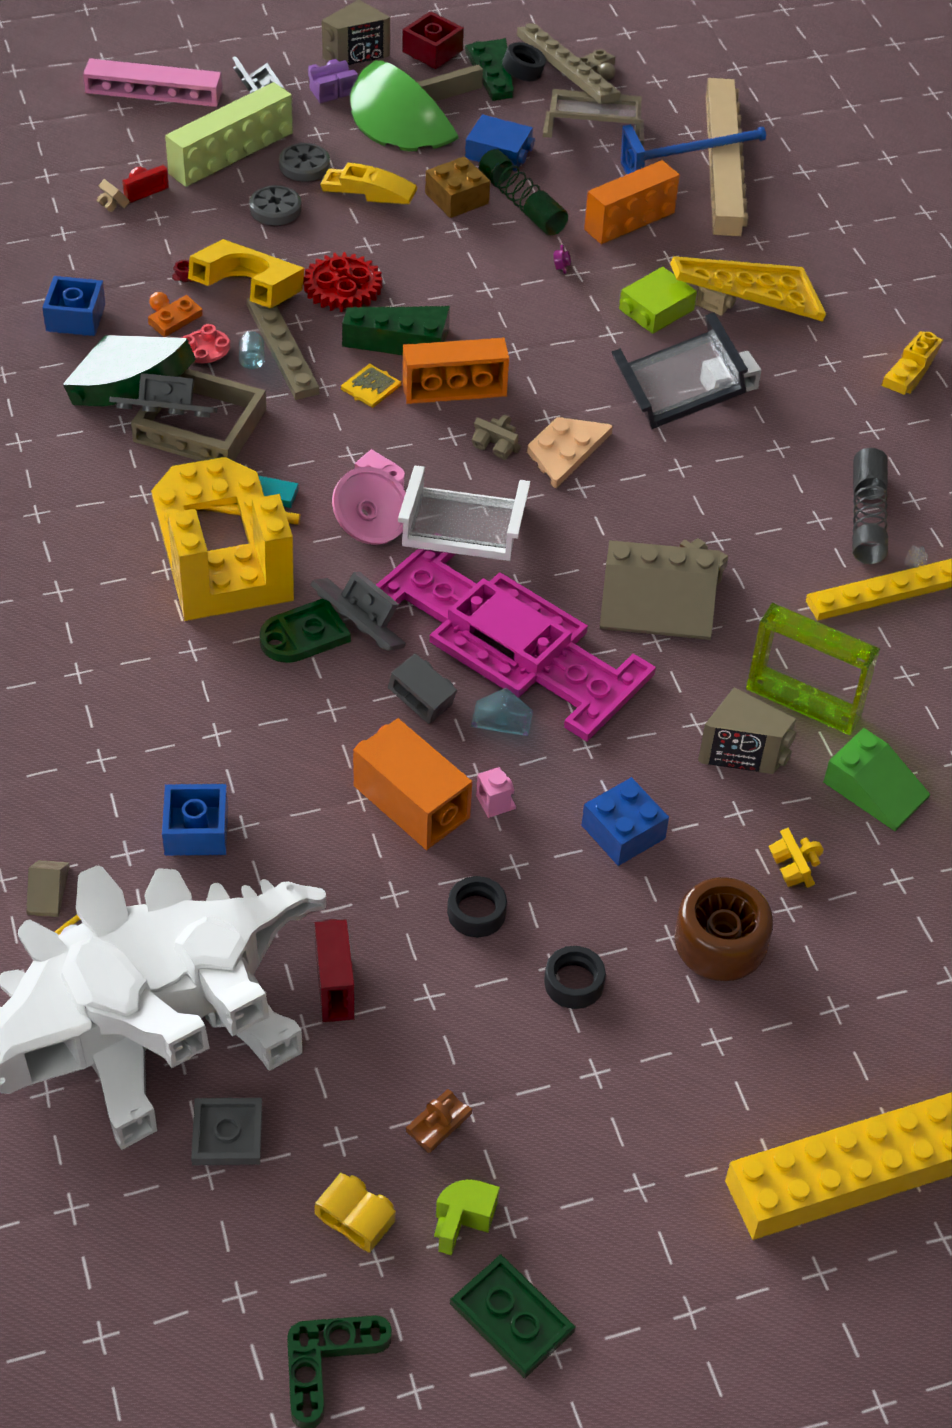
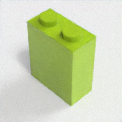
[619,267,697,334]

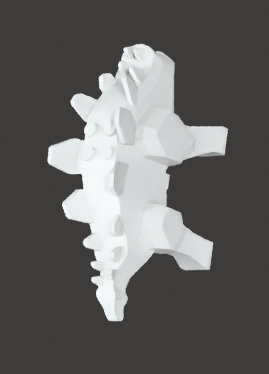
[0,865,326,1150]

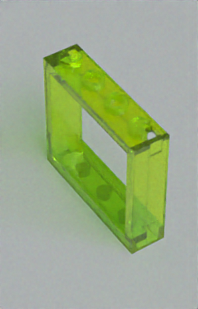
[746,602,880,735]

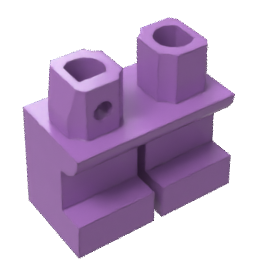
[308,59,358,103]

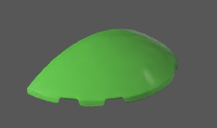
[350,60,459,151]

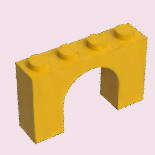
[188,239,305,309]

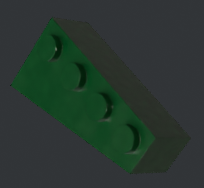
[342,306,450,356]

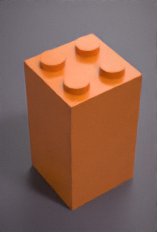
[353,718,473,850]

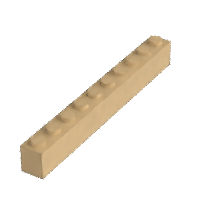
[706,78,748,236]

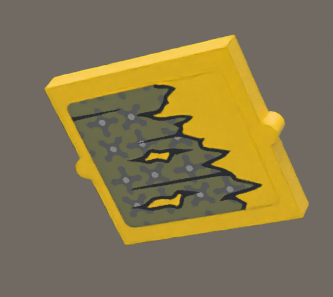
[341,363,401,408]

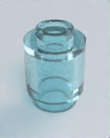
[239,332,264,369]

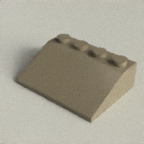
[600,540,720,640]

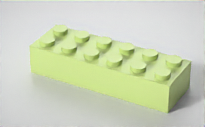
[165,82,293,187]

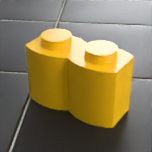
[315,1173,396,1253]

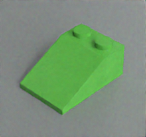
[823,728,930,831]

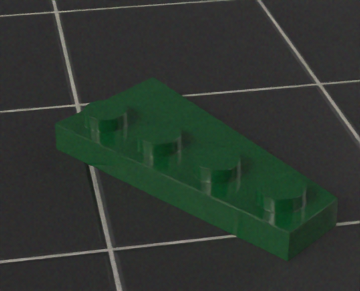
[465,38,513,101]

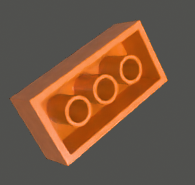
[584,160,680,244]
[402,338,509,404]

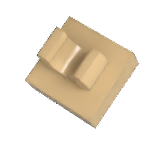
[97,179,130,212]

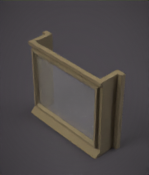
[543,89,644,145]

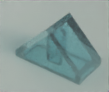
[471,688,533,736]

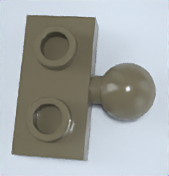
[580,49,615,81]

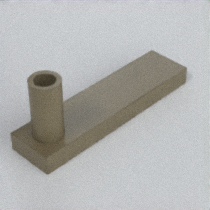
[417,64,483,102]

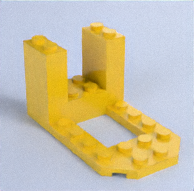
[151,457,294,621]

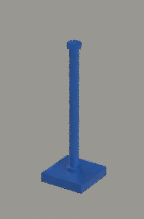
[621,124,766,175]

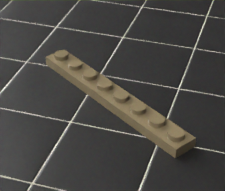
[517,23,621,104]

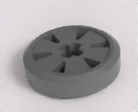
[279,143,330,182]
[249,185,302,225]

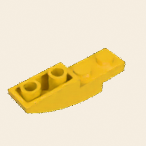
[320,163,417,204]
[881,331,943,395]

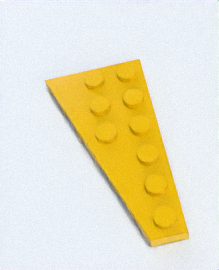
[670,256,826,322]

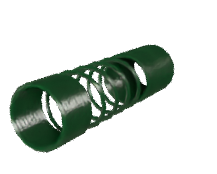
[478,149,569,236]

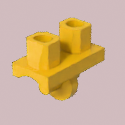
[768,828,824,888]

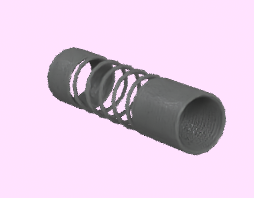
[852,448,888,564]

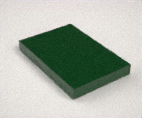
[450,1254,576,1379]

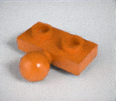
[148,292,203,337]

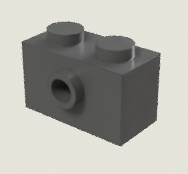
[387,653,457,724]

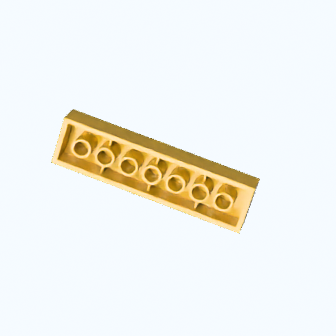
[725,1092,952,1240]

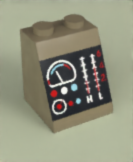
[322,0,390,65]
[698,687,797,774]

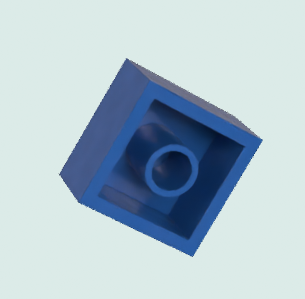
[42,276,106,336]
[581,777,669,866]
[162,784,228,856]

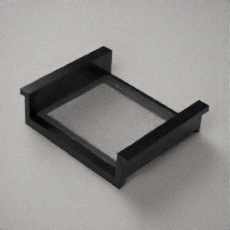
[611,312,748,429]

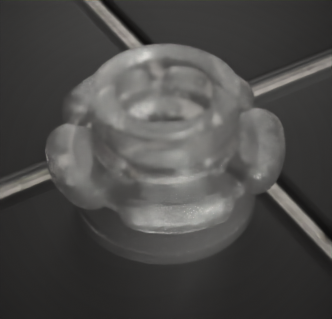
[905,545,928,568]

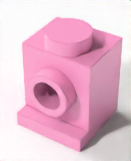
[476,767,516,818]

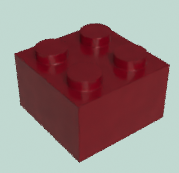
[402,11,464,69]

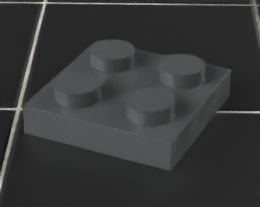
[191,1098,263,1165]

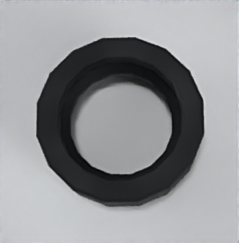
[502,42,546,82]
[447,876,507,938]
[544,946,606,1009]

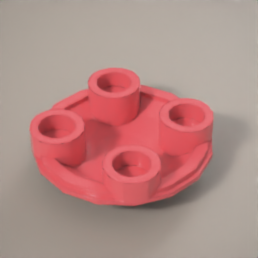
[181,324,230,364]

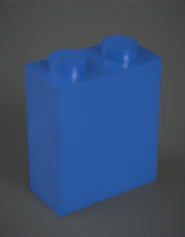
[465,114,535,172]

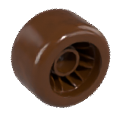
[674,877,773,981]

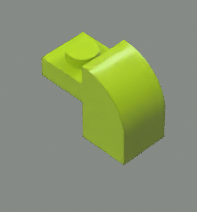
[434,1180,500,1256]

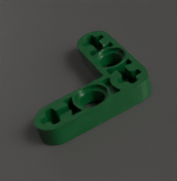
[287,1315,392,1428]

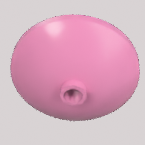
[332,467,406,545]

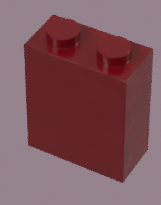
[315,919,355,1023]

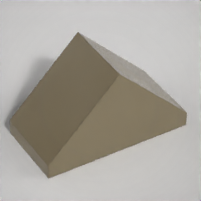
[27,860,70,917]

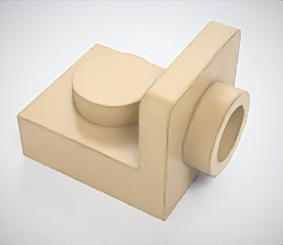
[696,286,737,316]

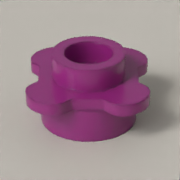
[553,245,571,274]

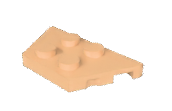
[527,417,613,488]

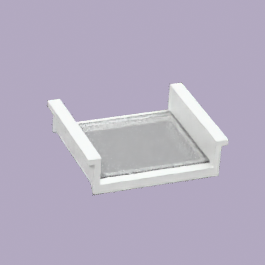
[398,465,530,561]

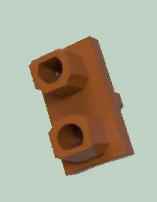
[406,1089,472,1153]

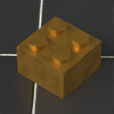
[425,156,490,218]

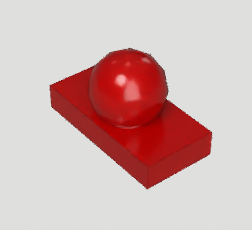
[122,165,169,204]

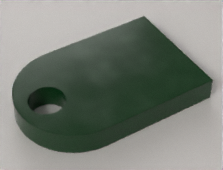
[259,599,351,663]

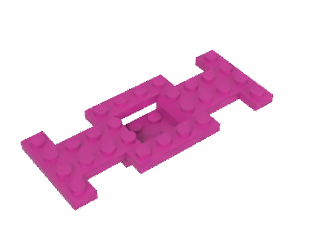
[376,533,656,742]

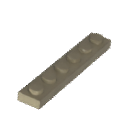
[246,298,319,400]

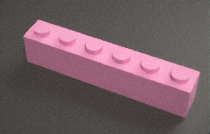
[83,58,222,107]

